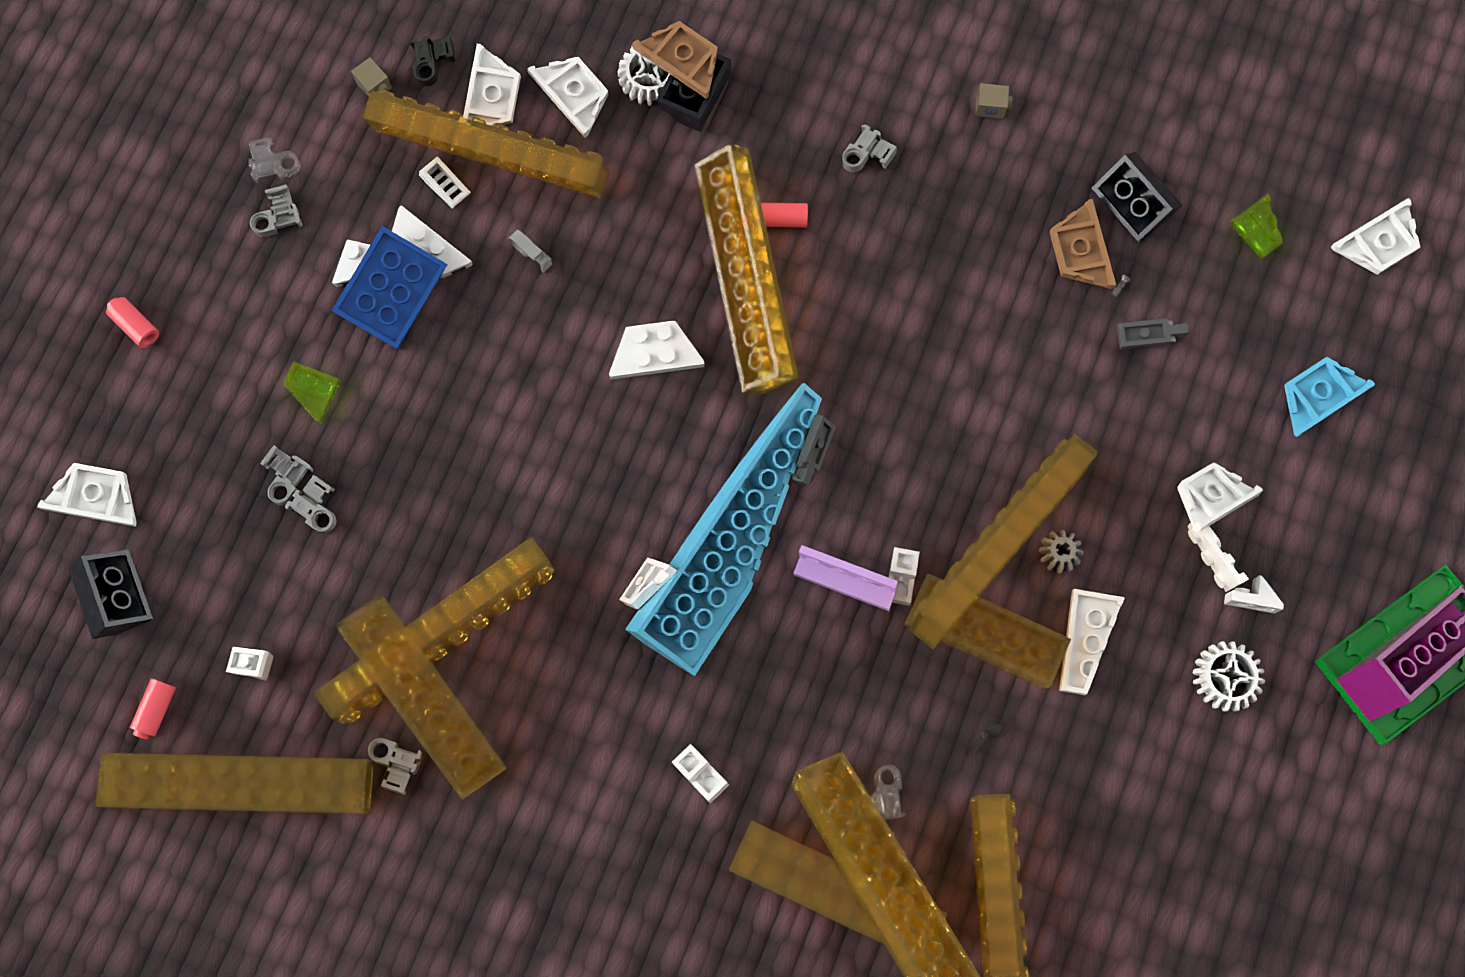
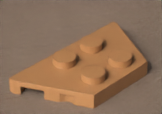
[632,21,718,99]
[1049,199,1116,289]

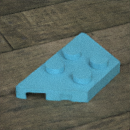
[1284,357,1375,437]

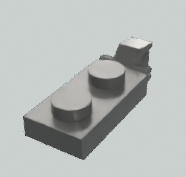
[1116,318,1189,350]
[792,415,836,485]

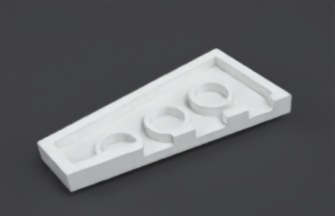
[1059,589,1125,695]

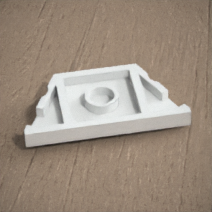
[460,44,521,136]
[528,57,608,138]
[1331,198,1420,275]
[392,206,472,278]
[609,321,704,380]
[37,463,136,527]
[1177,463,1263,533]

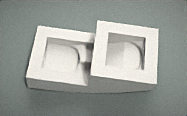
[888,547,920,606]
[672,744,729,804]

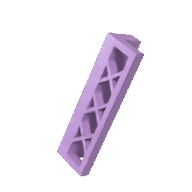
[793,545,898,611]

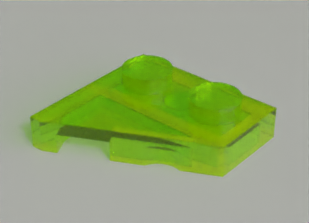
[1230,194,1283,260]
[283,362,341,424]

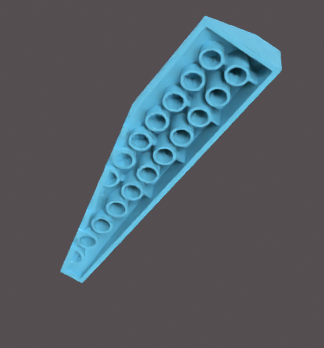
[625,383,822,676]

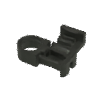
[410,36,456,86]

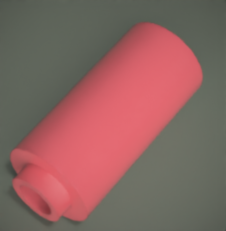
[754,202,808,228]
[106,297,159,348]
[130,678,176,740]

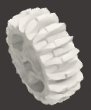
[618,47,670,106]
[1192,642,1265,712]

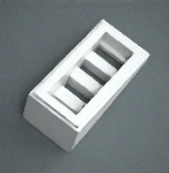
[419,156,471,209]

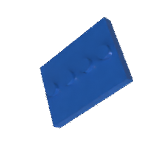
[331,226,448,349]

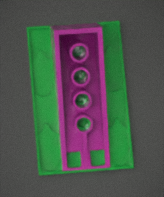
[1314,564,1465,746]

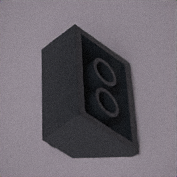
[656,54,731,132]
[1092,152,1183,242]
[68,549,153,639]

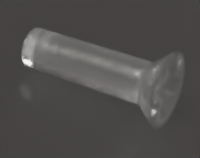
[1111,275,1131,297]

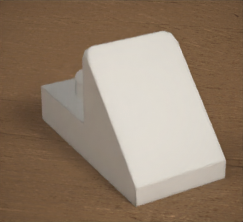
[1224,575,1284,614]
[226,647,273,681]

